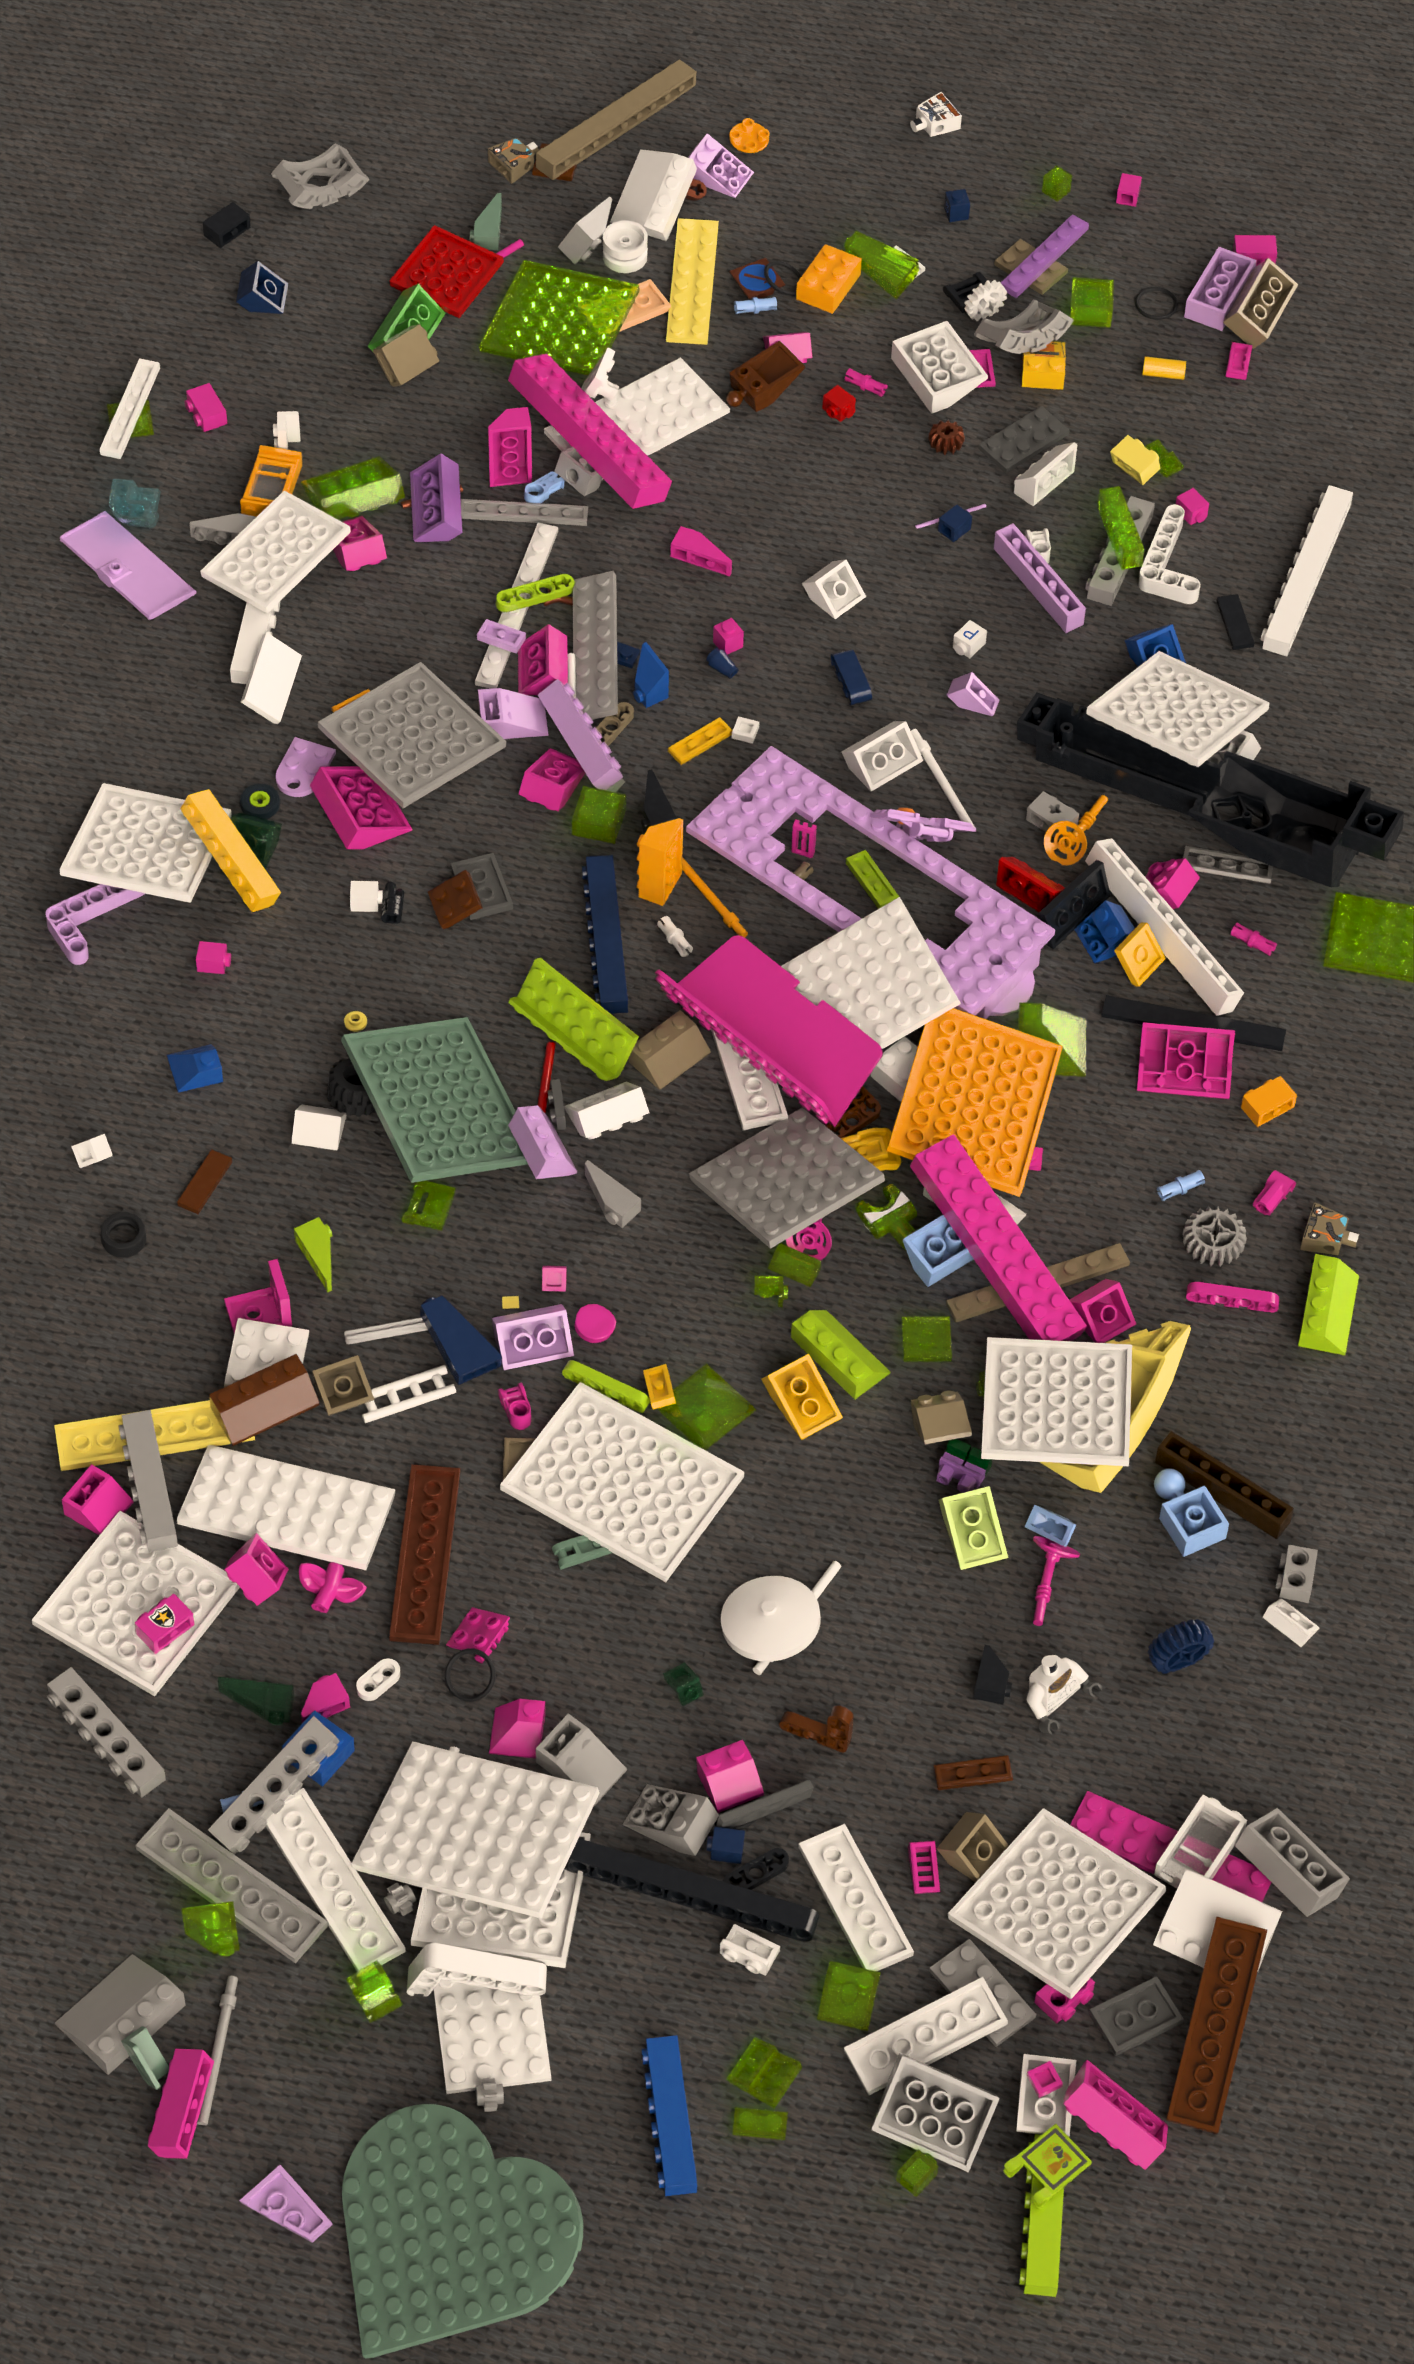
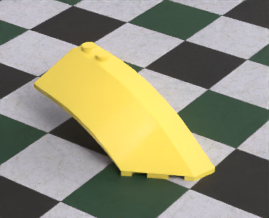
[1040,1321,1191,1493]

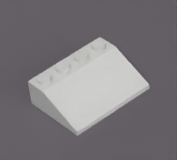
[610,149,697,241]
[891,321,988,414]
[1153,1869,1282,1970]

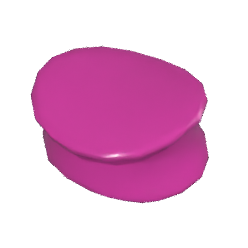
[575,1304,616,1343]

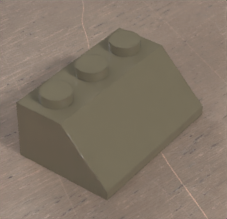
[629,1010,711,1090]

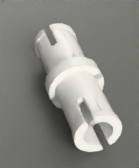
[657,916,693,957]

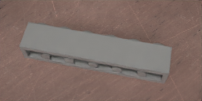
[118,1410,178,1552]

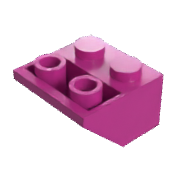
[1145,858,1200,909]
[62,1464,133,1536]

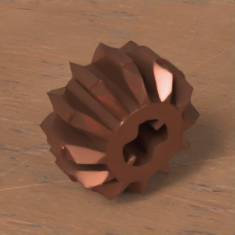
[929,419,965,455]

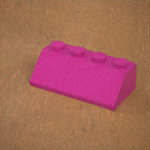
[488,407,532,487]
[1063,2060,1168,2170]

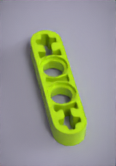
[495,574,575,612]
[562,1360,650,1413]

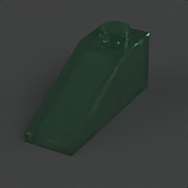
[218,1677,294,1725]

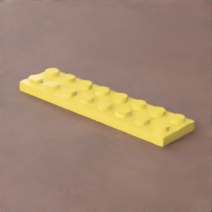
[666,218,719,345]
[54,1400,255,1471]

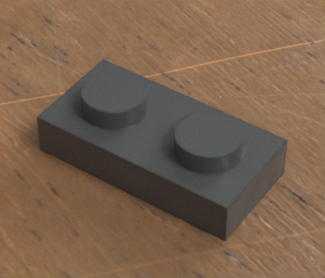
[547,1079,567,1130]

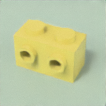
[1110,435,1161,485]

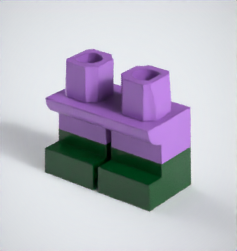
[937,1439,993,1493]

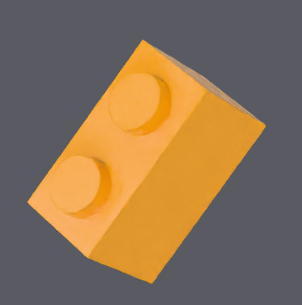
[1241,1076,1297,1127]

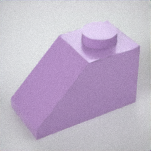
[947,672,999,716]

